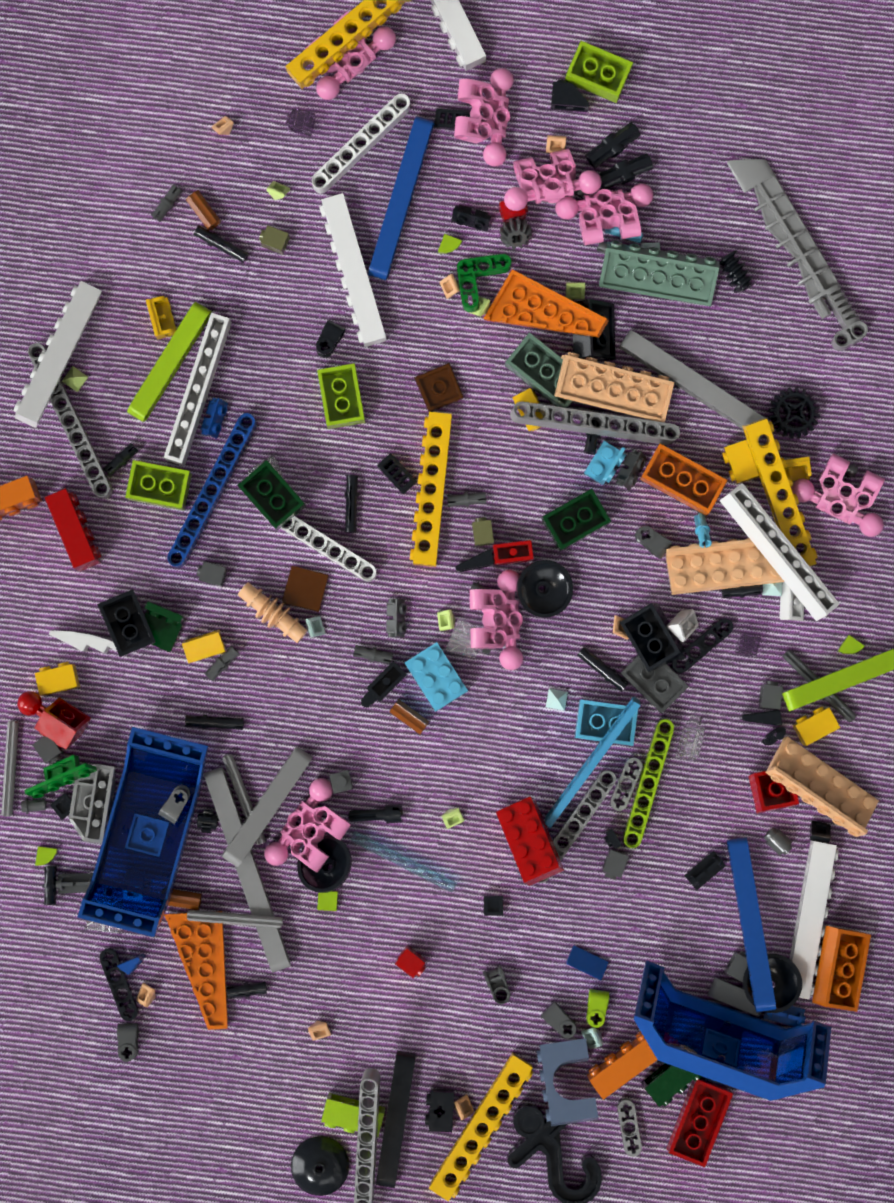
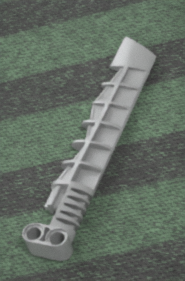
[727,159,868,351]

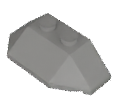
[69,764,116,844]

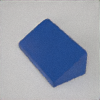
[565,945,609,980]
[117,954,145,975]

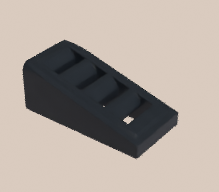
[433,108,470,131]
[377,453,417,495]
[455,549,494,573]
[739,710,782,726]

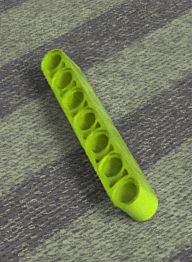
[127,302,212,422]
[782,648,894,711]
[623,719,674,848]

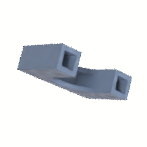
[536,1038,598,1126]

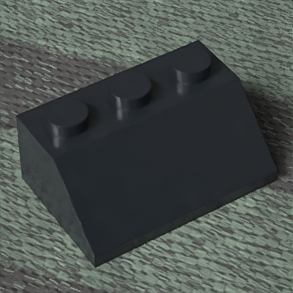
[573,299,616,361]
[620,603,686,672]

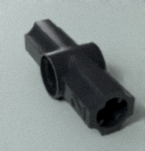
[585,122,641,169]
[599,153,653,190]

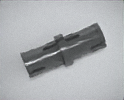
[151,185,183,222]
[447,492,486,507]
[353,645,393,665]
[204,646,240,681]

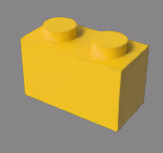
[722,440,759,485]
[34,662,80,696]
[793,706,840,746]

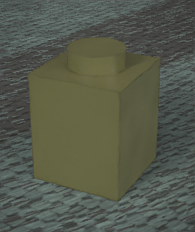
[259,225,290,255]
[472,517,494,547]

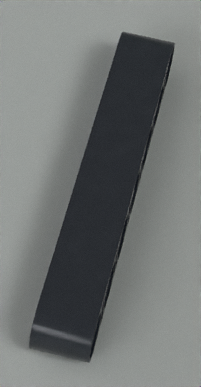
[375,1051,416,1188]

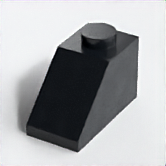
[551,80,589,113]

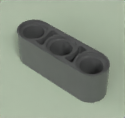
[708,977,761,1017]

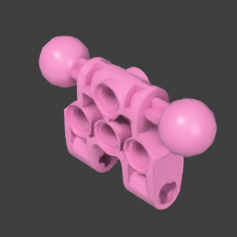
[305,11,396,100]
[454,68,514,166]
[504,149,602,211]
[555,183,653,245]
[791,453,885,537]
[470,570,523,671]
[264,778,352,873]

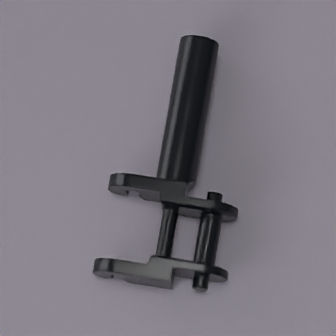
[762,727,786,745]

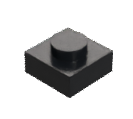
[50,793,72,820]
[810,821,831,844]
[603,828,622,849]
[484,896,503,916]

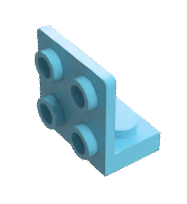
[584,441,626,485]

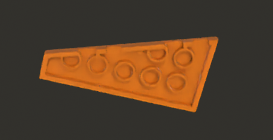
[483,269,608,337]
[164,911,228,1030]

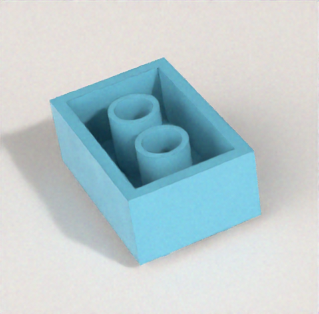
[405,642,468,712]
[574,699,638,746]

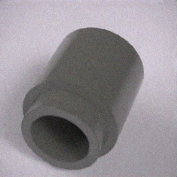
[763,827,792,855]

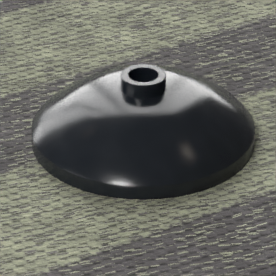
[516,560,573,618]
[297,835,352,893]
[743,954,802,1013]
[291,1136,349,1196]

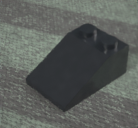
[97,589,156,657]

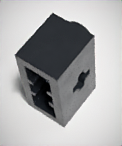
[425,1088,454,1133]

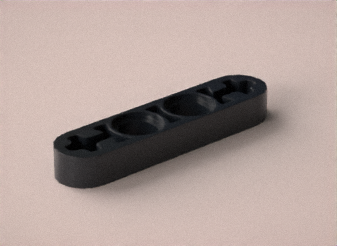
[672,618,733,673]
[99,948,139,1021]

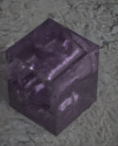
[286,108,316,136]
[735,633,761,657]

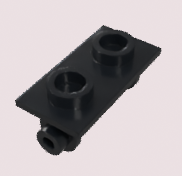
[451,204,492,232]
[684,851,726,890]

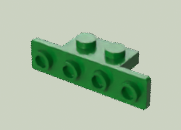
[24,755,97,798]

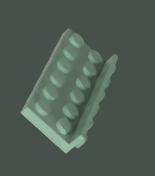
[599,240,720,307]

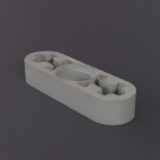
[610,758,643,811]
[617,1098,642,1157]

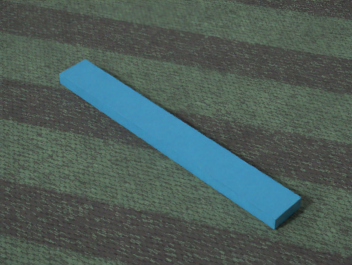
[545,697,641,828]

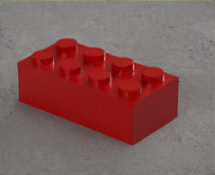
[44,488,102,572]
[496,796,564,886]
[666,1078,733,1167]

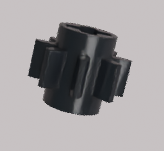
[197,810,218,834]

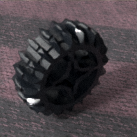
[768,387,820,439]

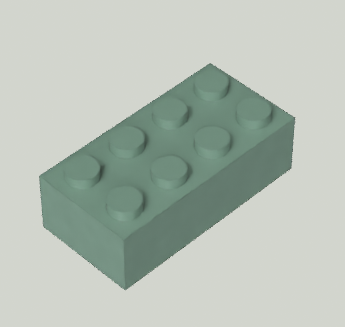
[505,333,573,408]

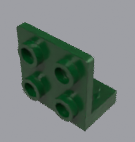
[145,601,186,652]

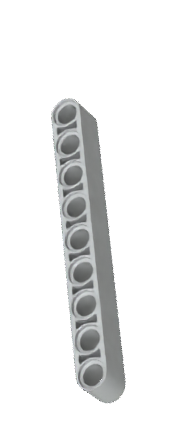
[619,330,769,440]
[28,343,113,499]
[510,402,680,445]
[354,1068,381,1203]

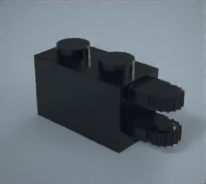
[361,661,407,708]

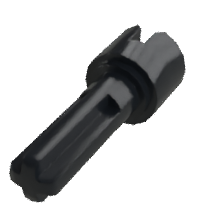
[348,804,403,824]

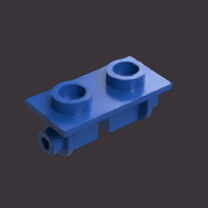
[200,398,228,439]
[763,1006,806,1027]

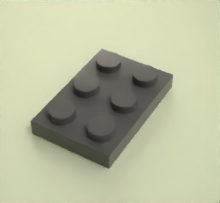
[620,655,689,714]

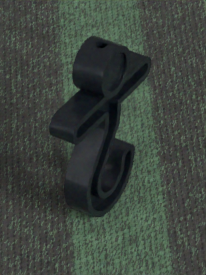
[507,1103,602,1203]

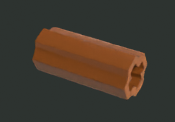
[186,190,221,231]
[389,699,430,734]
[160,888,202,910]

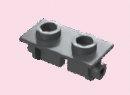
[616,449,646,491]
[386,598,407,638]
[56,873,97,894]

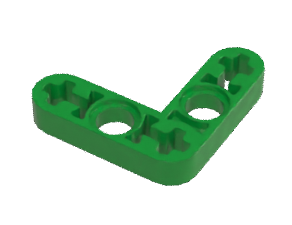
[457,254,511,313]

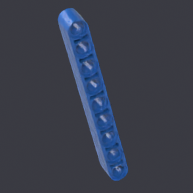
[368,116,434,280]
[167,413,257,568]
[727,837,776,1012]

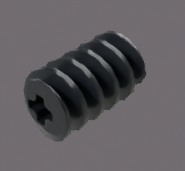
[719,250,756,293]

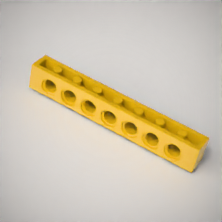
[285,0,411,89]
[410,412,452,567]
[742,418,818,566]
[429,1052,534,1202]

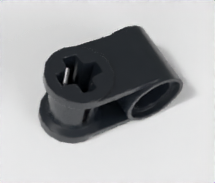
[316,319,346,358]

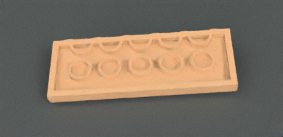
[554,352,675,422]
[665,538,784,595]
[765,736,879,837]

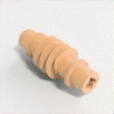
[238,582,308,643]

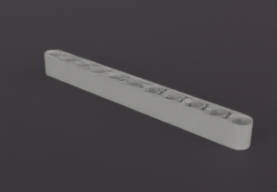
[204,767,291,973]

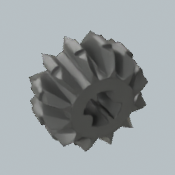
[500,217,532,250]

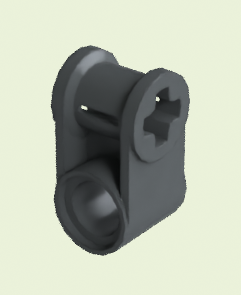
[635,526,672,559]
[158,785,191,824]
[482,965,510,1004]
[541,1001,576,1038]
[117,1023,139,1062]

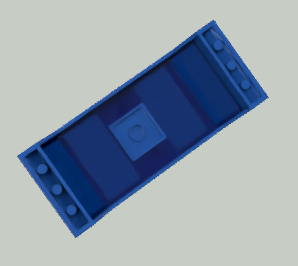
[77,727,208,938]
[634,961,832,1101]

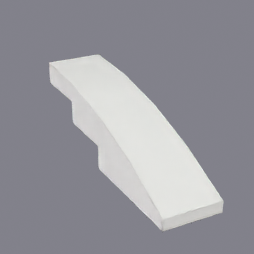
[49,631,128,655]

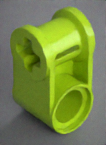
[586,989,609,1028]

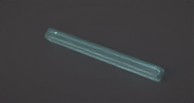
[351,831,456,892]

